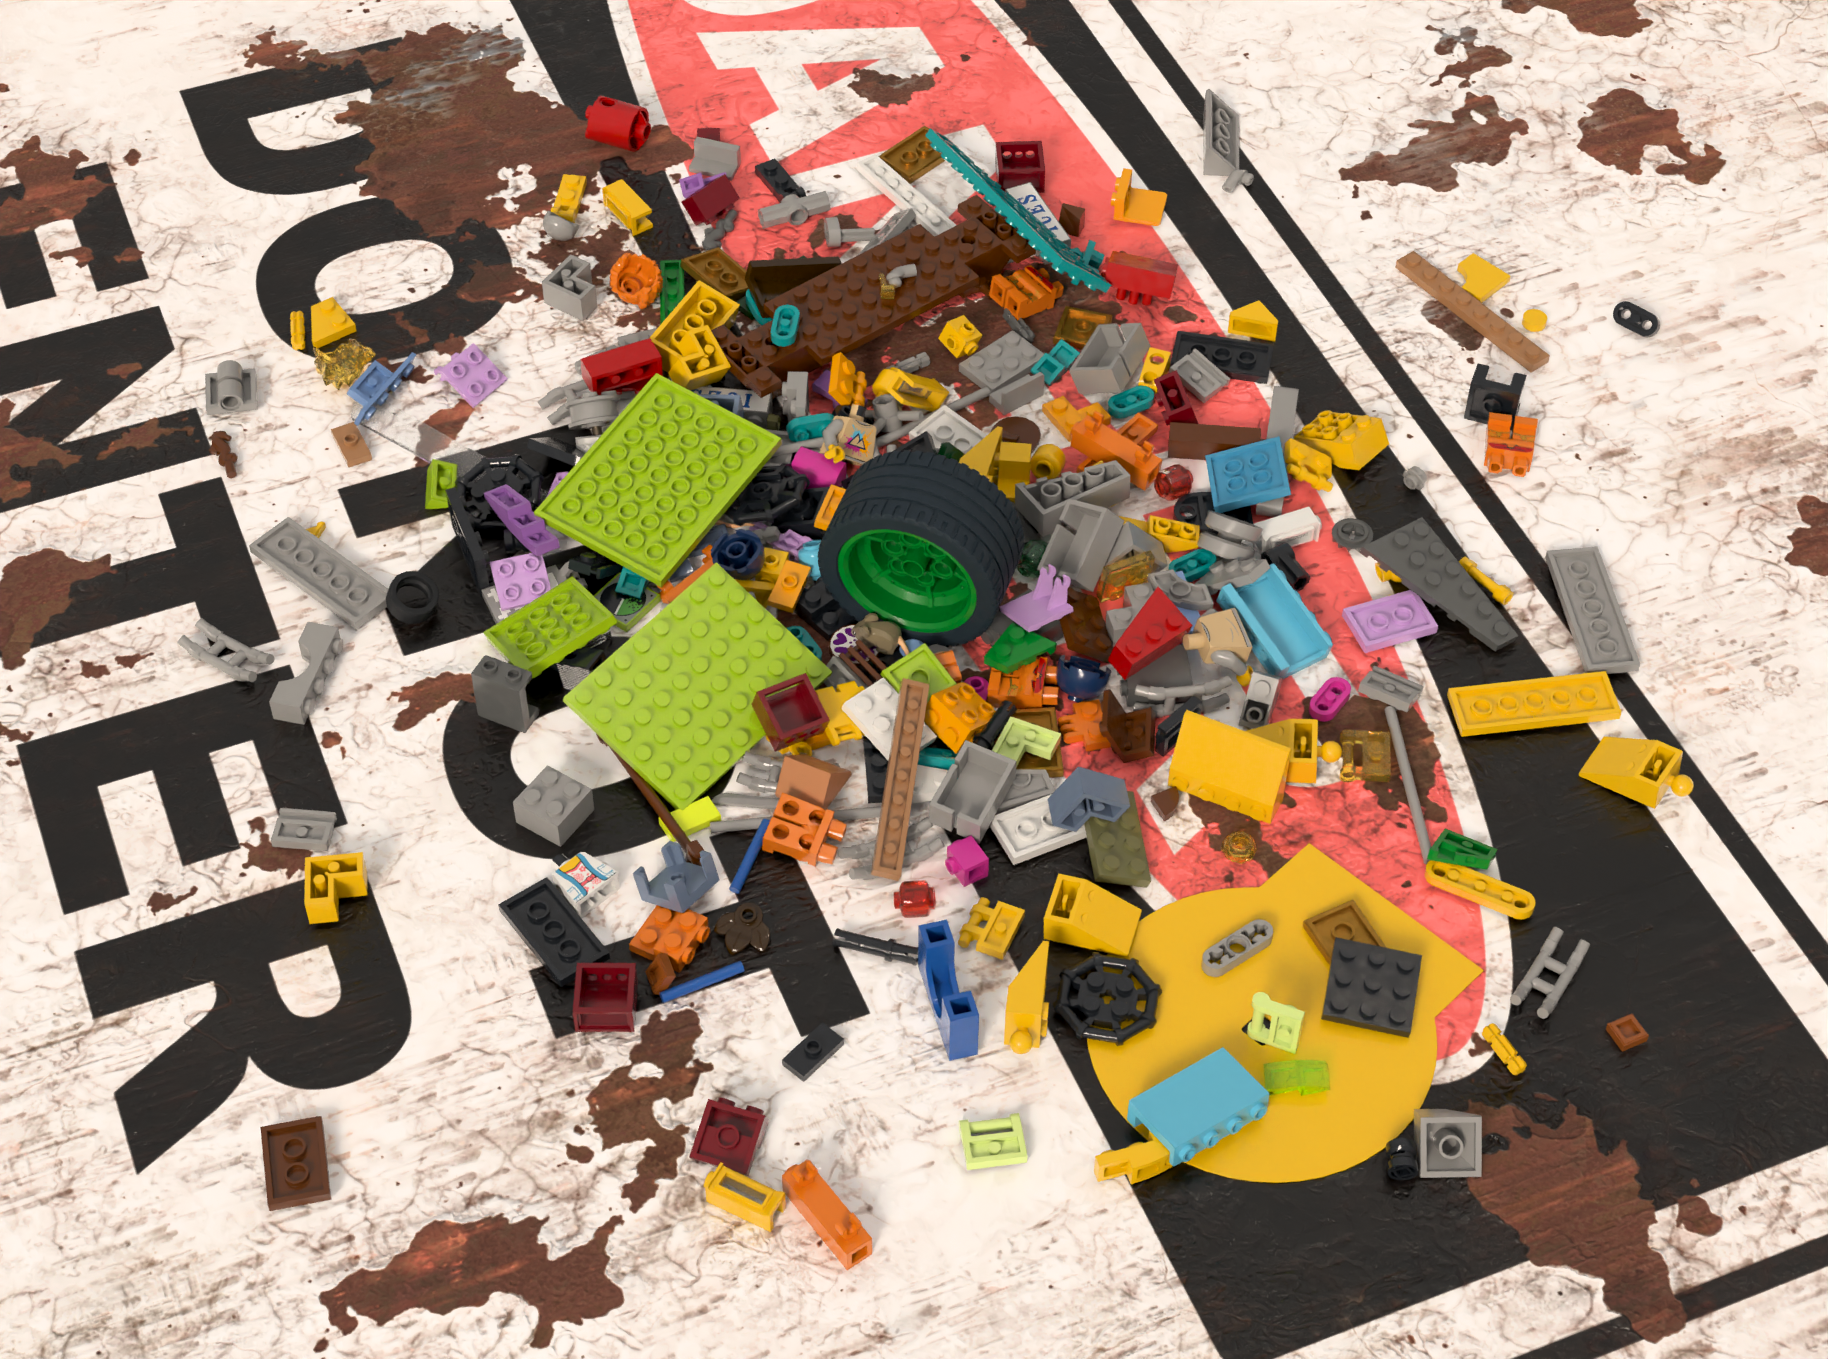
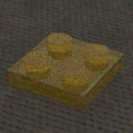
[1096,550,1155,603]

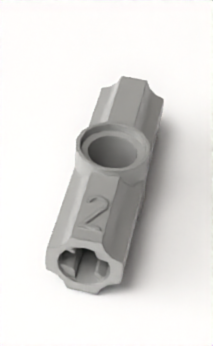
[758,191,831,229]

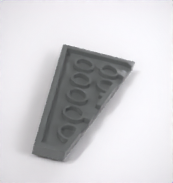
[1359,517,1518,651]

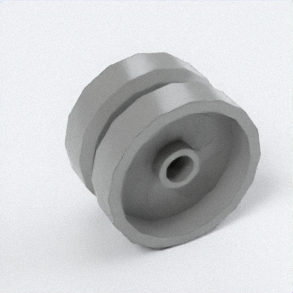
[1197,511,1263,561]

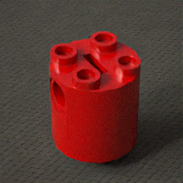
[585,95,651,152]

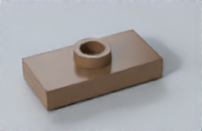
[331,422,372,468]

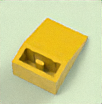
[1294,410,1389,470]
[1044,873,1142,957]

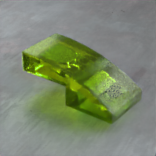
[1263,1060,1330,1096]

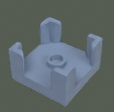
[632,841,720,913]

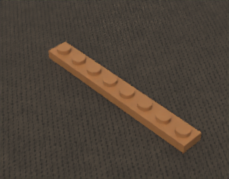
[1395,251,1550,373]
[871,678,930,881]

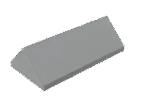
[1203,89,1239,176]

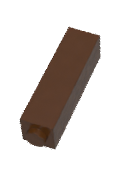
[1168,422,1265,460]

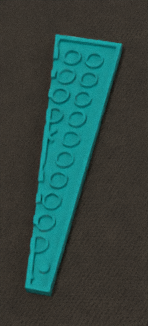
[925,128,1112,293]

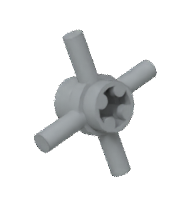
[865,394,924,435]

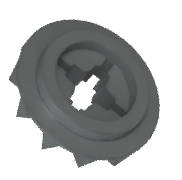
[1331,518,1373,552]

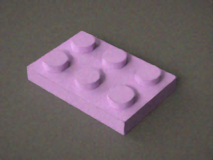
[1342,590,1438,653]

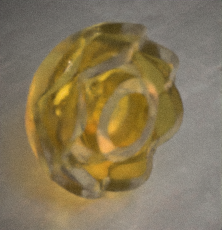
[1221,831,1257,864]

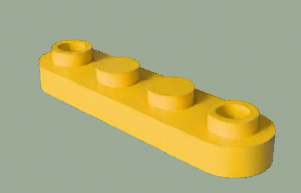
[1424,860,1536,920]

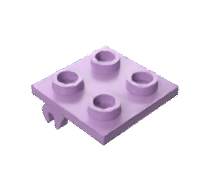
[434,343,508,408]
[490,553,551,611]
[1000,564,1073,632]

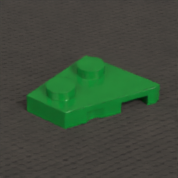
[984,623,1057,674]
[1427,828,1498,870]

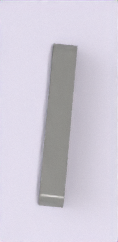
[1255,386,1299,517]

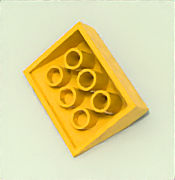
[1168,710,1291,824]

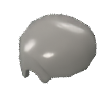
[543,211,579,241]

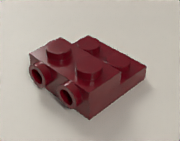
[689,1097,769,1176]

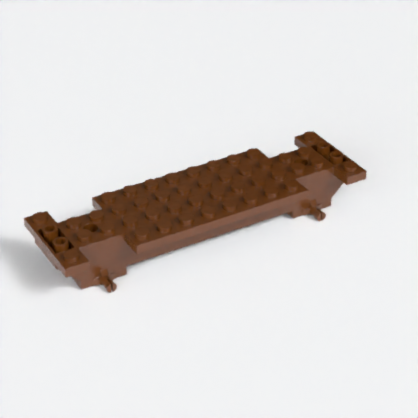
[711,195,1036,399]

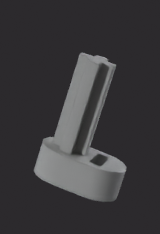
[824,217,875,247]

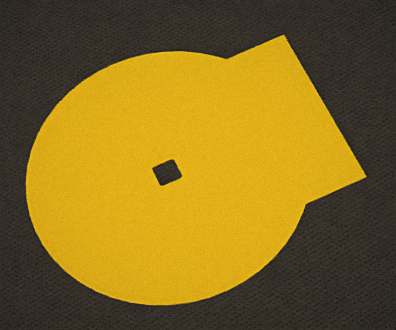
[1087,843,1484,1183]

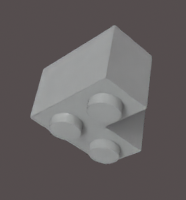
[542,255,597,321]
[1100,521,1168,583]
[1105,582,1154,648]

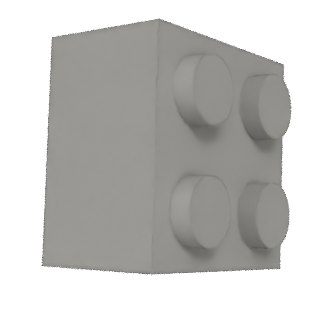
[513,765,595,847]

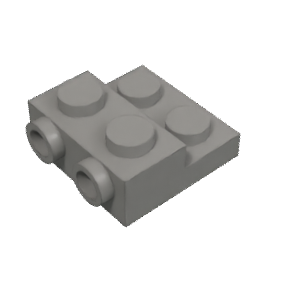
[782,372,809,423]

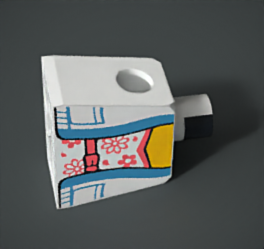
[551,852,620,919]

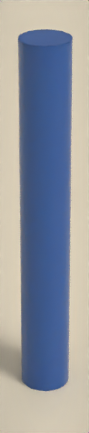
[729,819,770,894]
[659,961,744,1003]

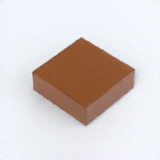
[645,953,676,995]
[1606,1013,1649,1052]

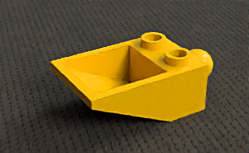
[959,426,1003,483]
[1246,719,1342,783]
[1579,737,1694,809]
[1004,941,1049,1054]

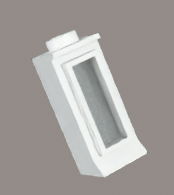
[1252,507,1322,555]

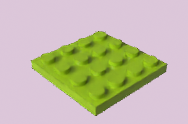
[483,576,617,678]

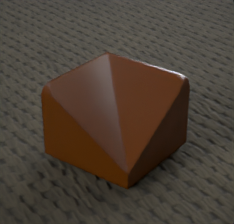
[1059,203,1085,237]

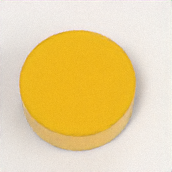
[1522,309,1547,332]

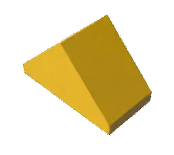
[1227,300,1278,342]

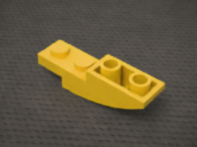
[1117,515,1200,553]
[1094,1130,1173,1184]

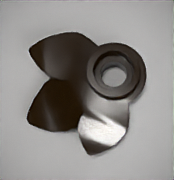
[714,903,770,955]

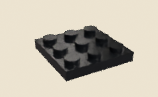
[1321,937,1422,1038]

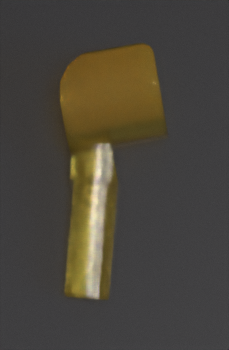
[878,274,895,299]

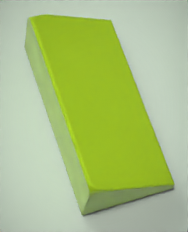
[425,459,457,509]

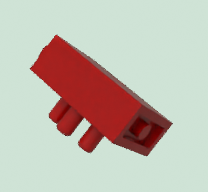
[1101,251,1178,306]

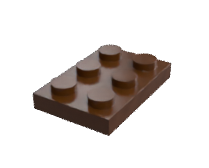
[1059,587,1113,663]
[260,1116,332,1211]

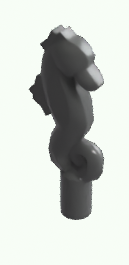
[702,209,738,250]

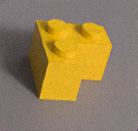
[668,325,731,391]
[993,442,1032,503]
[304,852,367,924]

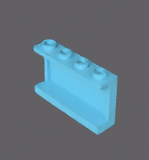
[1216,563,1333,679]
[1127,1047,1270,1167]

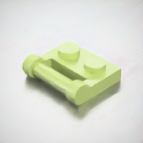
[1247,992,1305,1054]
[958,1113,1028,1170]

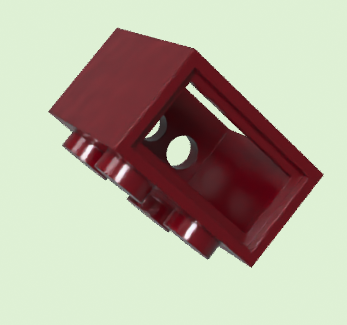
[995,141,1045,193]
[751,673,830,752]
[573,963,638,1032]

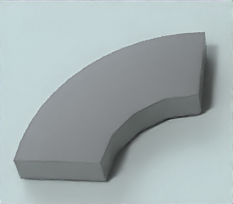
[1147,569,1214,611]

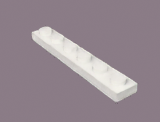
[857,154,956,237]

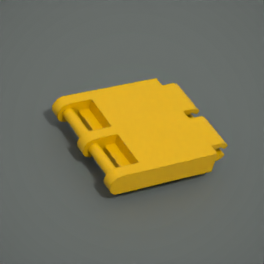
[815,681,865,746]

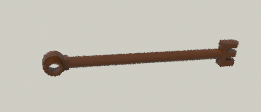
[596,734,704,866]

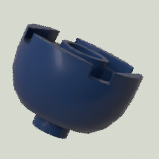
[711,529,765,580]
[1055,655,1112,703]

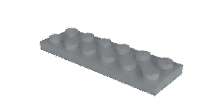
[249,517,388,630]
[1545,546,1640,674]

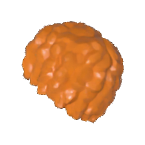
[610,253,663,309]

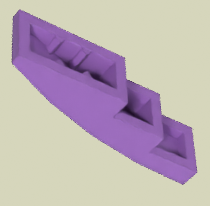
[484,484,560,557]

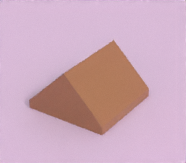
[775,754,852,810]

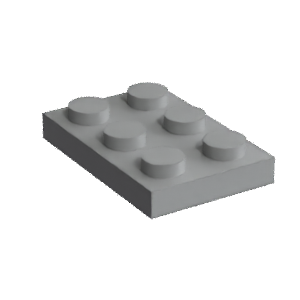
[959,330,1044,393]

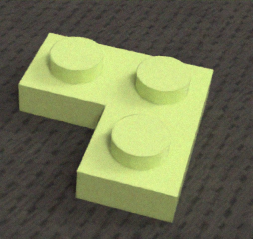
[992,716,1061,767]

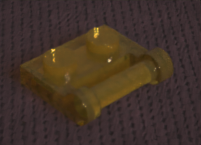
[1340,730,1391,783]

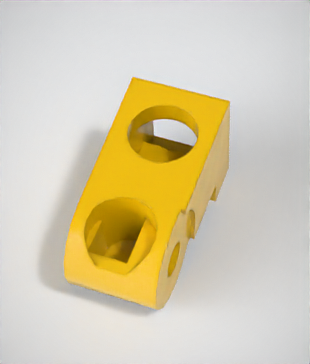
[1138,347,1171,393]

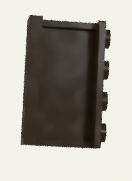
[745,257,842,318]

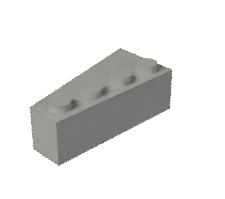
[1015,460,1131,537]

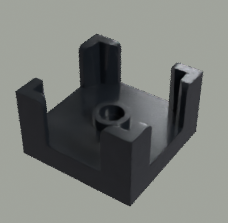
[1464,363,1527,431]

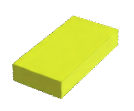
[658,796,721,842]

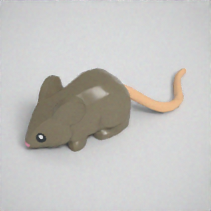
[851,613,945,655]

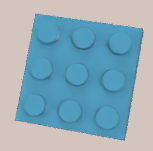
[1205,436,1291,513]

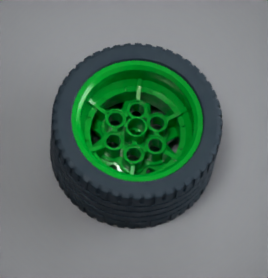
[818,450,1024,648]

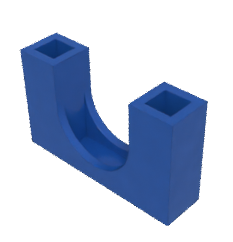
[918,919,979,1061]

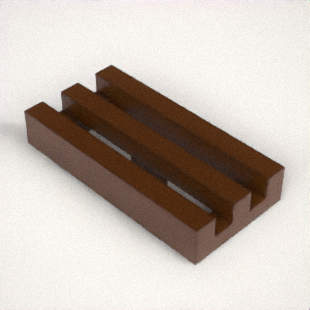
[838,639,887,687]

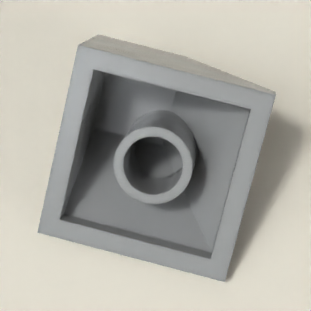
[1414,1109,1482,1178]

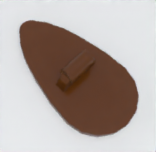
[991,416,1041,470]

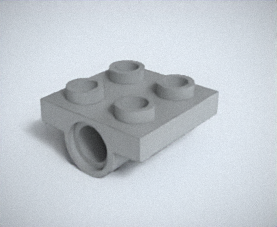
[205,360,258,415]

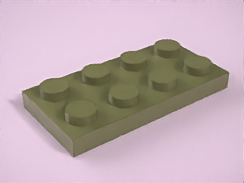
[1084,791,1151,888]

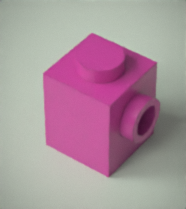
[945,835,989,887]

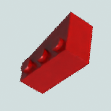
[581,338,663,395]
[1108,587,1193,680]

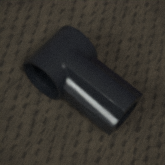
[1261,542,1310,592]

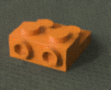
[629,905,710,973]

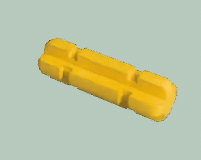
[290,310,305,350]
[1482,1023,1527,1076]

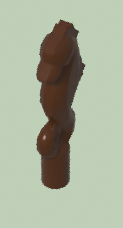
[209,431,238,478]

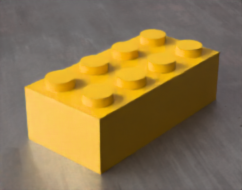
[650,280,740,372]

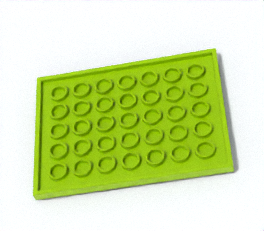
[534,373,782,587]
[563,562,832,811]

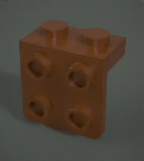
[1099,689,1156,763]

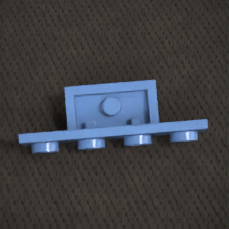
[347,352,416,426]

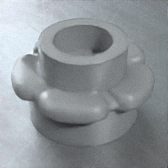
[1403,466,1427,490]

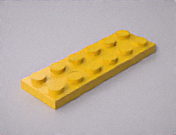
[1447,671,1621,737]

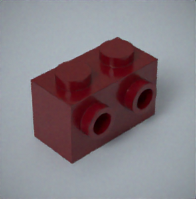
[681,174,740,226]
[1154,370,1199,426]

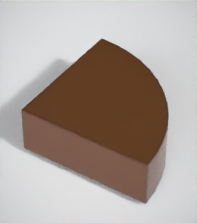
[1151,786,1179,821]

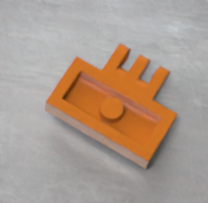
[1057,699,1111,752]

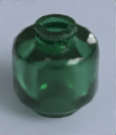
[1017,540,1048,578]

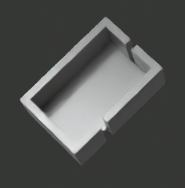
[1069,323,1151,394]
[1037,498,1124,592]
[929,740,1016,844]

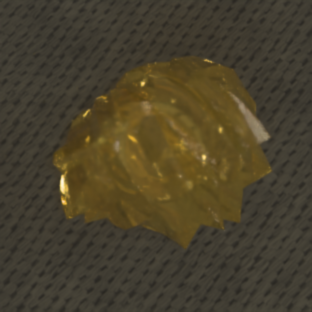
[313,339,376,390]

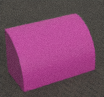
[791,446,846,489]

